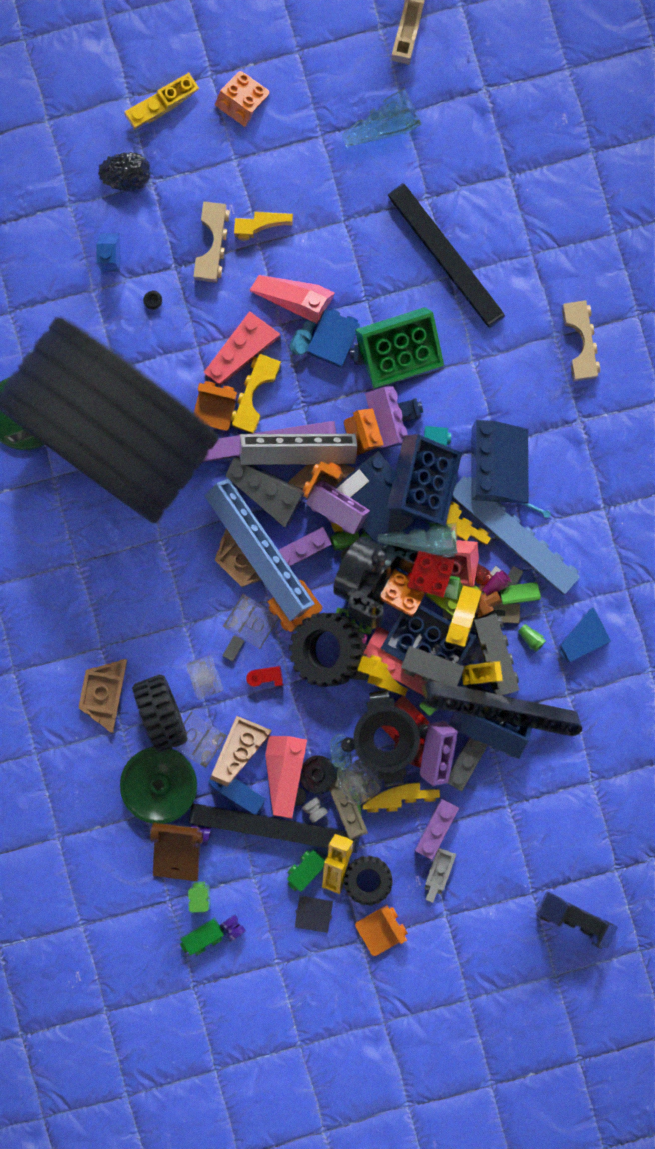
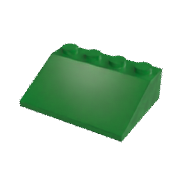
[355,307,444,388]

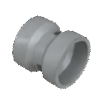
[301,797,328,823]

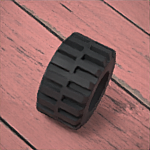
[344,855,393,906]

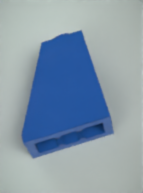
[96,233,120,271]
[559,607,611,662]
[208,777,266,815]

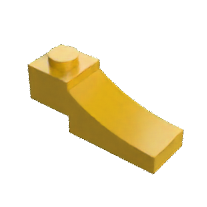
[234,212,293,241]
[446,586,482,647]
[358,655,408,696]
[462,661,503,685]
[322,834,353,894]

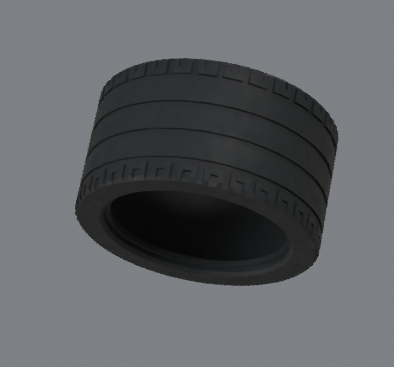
[0,317,219,523]

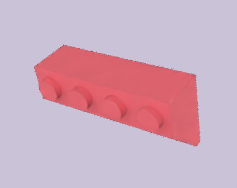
[363,627,436,696]

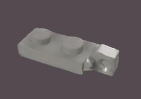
[424,848,456,902]

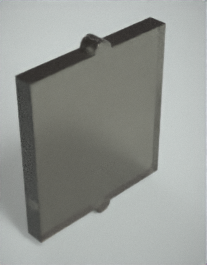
[295,895,333,933]

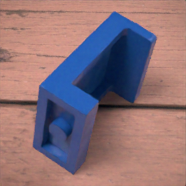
[307,308,360,368]

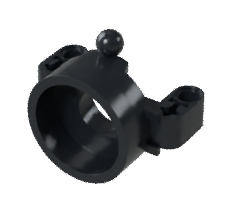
[333,536,418,628]
[341,690,428,787]

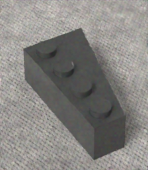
[225,457,304,527]
[473,613,519,695]

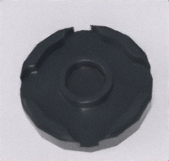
[300,755,337,794]

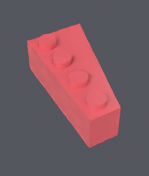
[204,311,281,386]

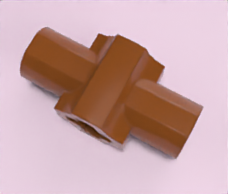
[475,591,502,618]

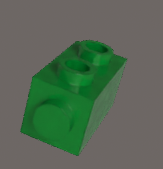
[287,849,326,892]
[180,917,225,956]

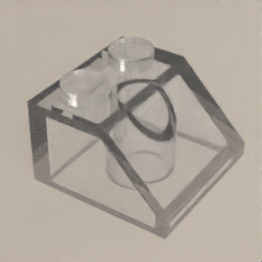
[223,594,279,649]
[175,712,227,768]

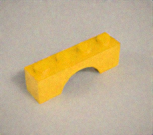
[230,353,281,434]

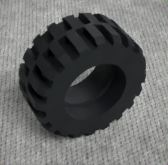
[289,613,367,687]
[132,674,188,752]

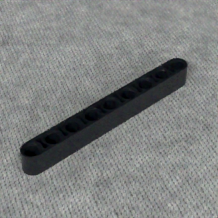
[387,183,505,328]
[422,681,582,736]
[188,803,360,853]

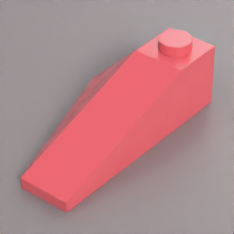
[250,275,335,324]
[407,540,479,587]
[265,736,307,819]

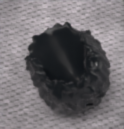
[98,152,150,191]

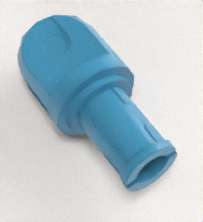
[289,319,316,356]

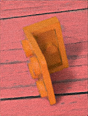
[215,71,269,127]
[194,381,238,431]
[344,408,384,456]
[302,461,344,500]
[380,569,426,616]
[267,580,323,632]
[355,905,408,956]

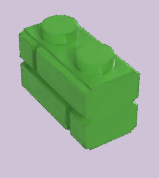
[188,881,211,912]

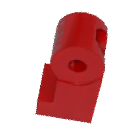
[246,666,284,687]

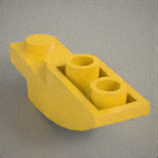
[124,73,199,130]
[446,501,491,546]
[363,782,440,813]

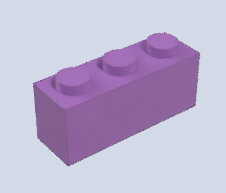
[365,386,407,449]
[306,480,370,534]
[278,527,332,567]
[420,721,458,786]
[414,798,459,860]

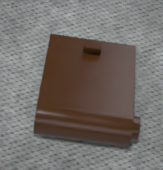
[150,823,203,882]

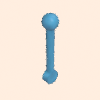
[517,503,551,518]

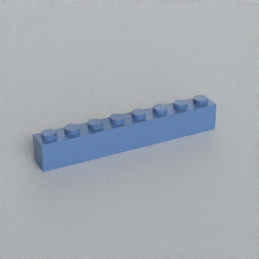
[452,476,580,595]
[204,478,315,621]

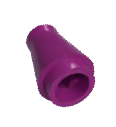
[482,570,511,596]

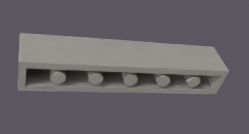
[239,434,357,465]

